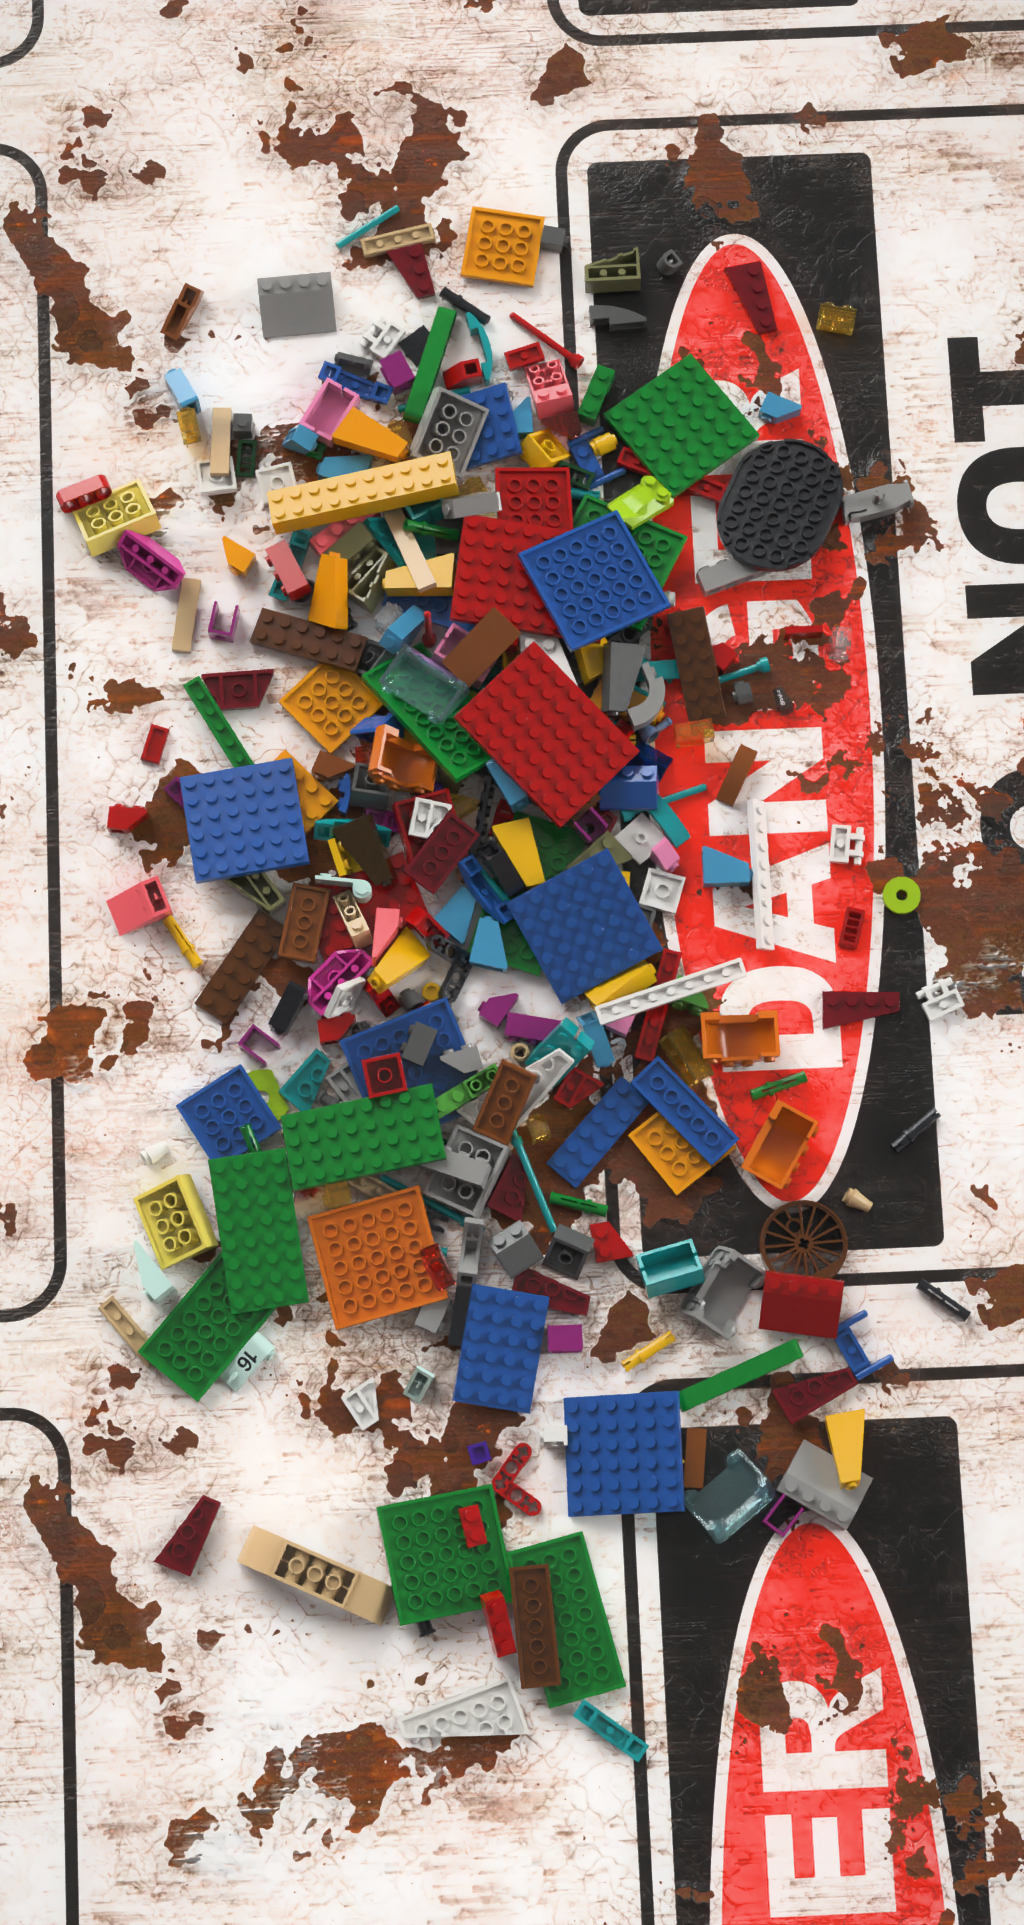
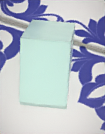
[402,1365,435,1403]

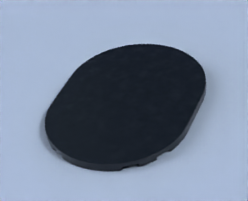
[717,439,843,572]

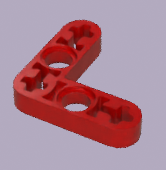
[492,1443,541,1516]

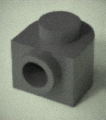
[657,249,683,275]
[731,681,753,706]
[398,988,423,1013]

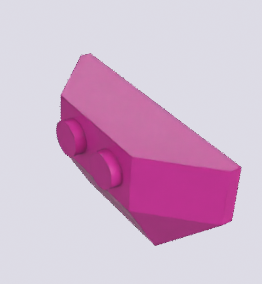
[117,529,186,592]
[308,948,372,1017]

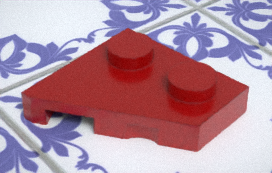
[553,1067,604,1109]
[589,1221,634,1264]

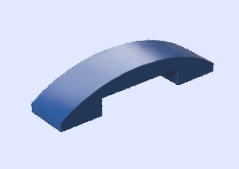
[318,361,393,405]
[458,854,514,924]

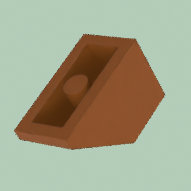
[311,750,356,782]

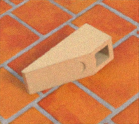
[333,889,373,949]

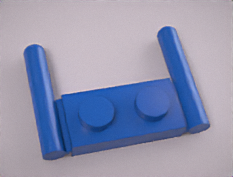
[566,426,627,490]
[833,1310,894,1381]

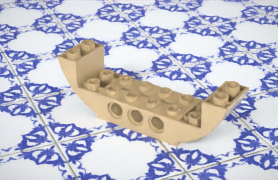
[237,1525,394,1626]

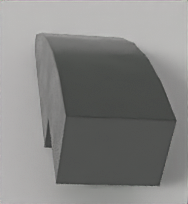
[588,305,646,331]

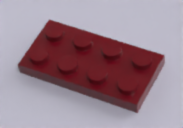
[403,811,480,895]

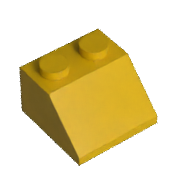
[520,428,571,468]

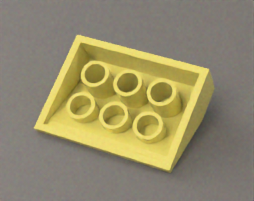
[72,479,162,557]
[133,1174,219,1270]

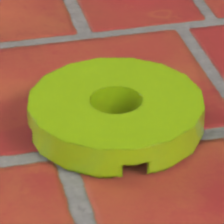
[882,877,921,915]

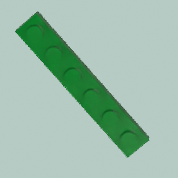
[183,676,254,768]

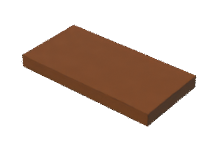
[441,607,522,689]
[277,882,331,964]
[472,1059,538,1146]

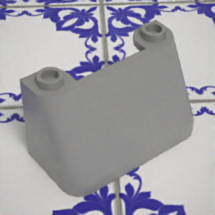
[680,1246,766,1340]

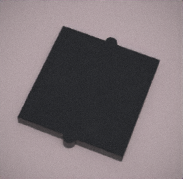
[398,325,430,367]

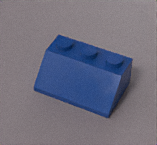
[599,766,659,810]

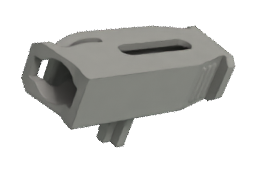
[841,480,914,526]

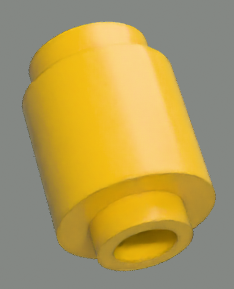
[589,432,618,457]

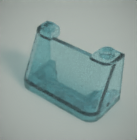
[379,644,471,725]
[684,1448,775,1544]

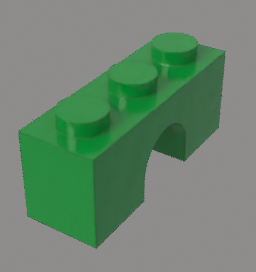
[577,364,615,427]

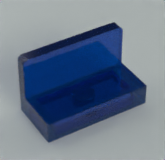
[627,741,673,782]

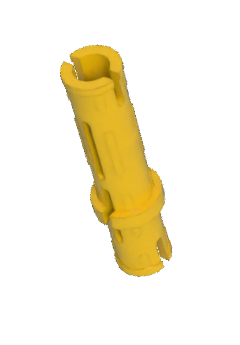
[162,915,203,969]
[620,1330,676,1372]

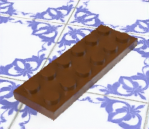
[666,606,727,726]
[250,607,369,673]
[194,909,284,1025]
[509,1564,561,1689]

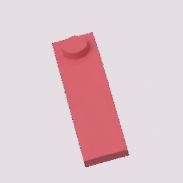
[372,908,403,967]

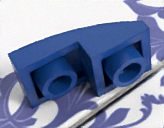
[337,773,351,817]

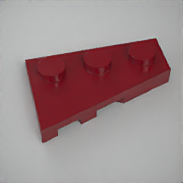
[386,243,435,300]

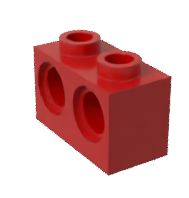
[404,906,450,947]

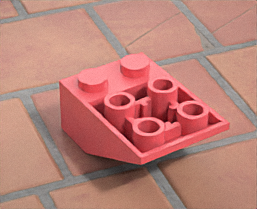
[524,359,575,420]
[106,875,173,936]

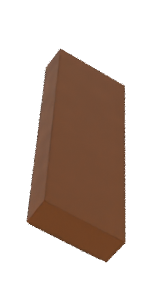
[683,1428,707,1489]

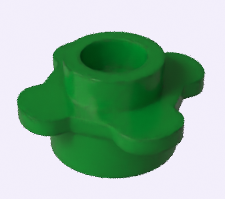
[306,443,327,461]

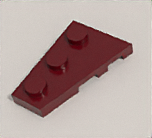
[486,1154,528,1222]

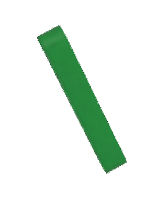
[403,306,457,424]
[679,1338,804,1413]

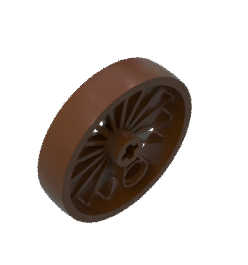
[759,1200,848,1279]

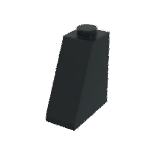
[476,840,525,897]
[268,980,308,1036]

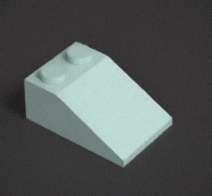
[133,1240,176,1304]

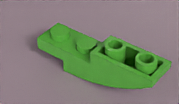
[435,1063,498,1119]

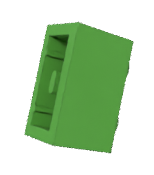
[669,975,709,1017]

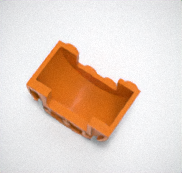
[367,724,438,795]
[700,1010,780,1067]
[741,1100,820,1190]

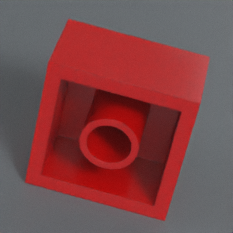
[361,1052,408,1099]

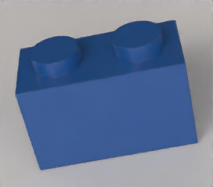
[350,713,405,744]

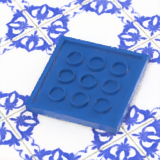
[462,382,523,471]
[176,1064,283,1159]

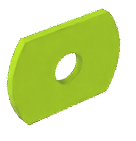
[247,1069,289,1122]

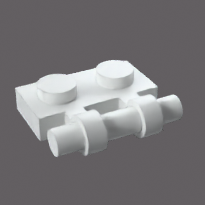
[359,315,406,359]
[829,824,865,866]
[915,977,965,1022]

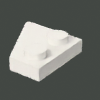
[408,797,452,839]
[341,1377,379,1431]

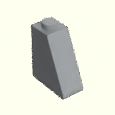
[441,491,502,519]

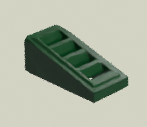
[235,439,258,478]
[558,460,595,491]

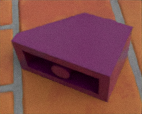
[477,993,519,1030]

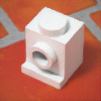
[539,1425,568,1447]

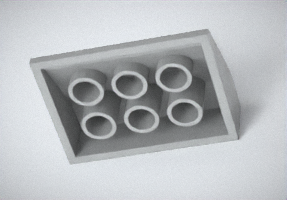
[257,271,337,339]
[407,386,489,479]
[423,1124,512,1219]
[776,1439,873,1531]

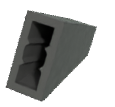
[601,642,646,716]

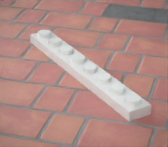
[747,799,775,951]
[594,957,747,1026]

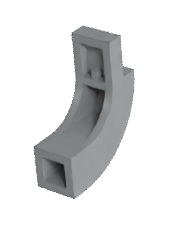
[626,662,665,731]
[456,1217,485,1288]

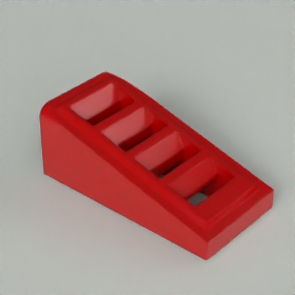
[838,907,865,950]

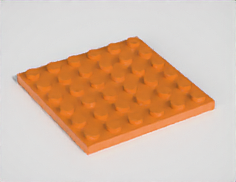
[307,1185,449,1330]

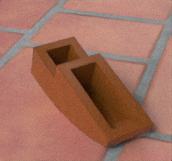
[160,282,205,340]
[716,744,758,807]

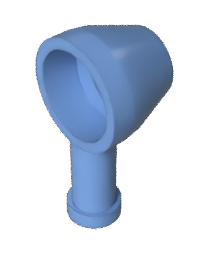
[638,716,673,745]

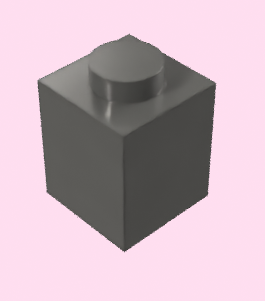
[540,225,569,253]
[233,413,254,439]

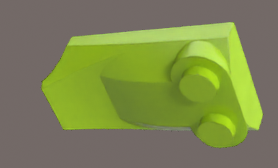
[607,476,674,530]

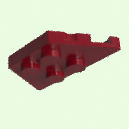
[201,669,274,711]

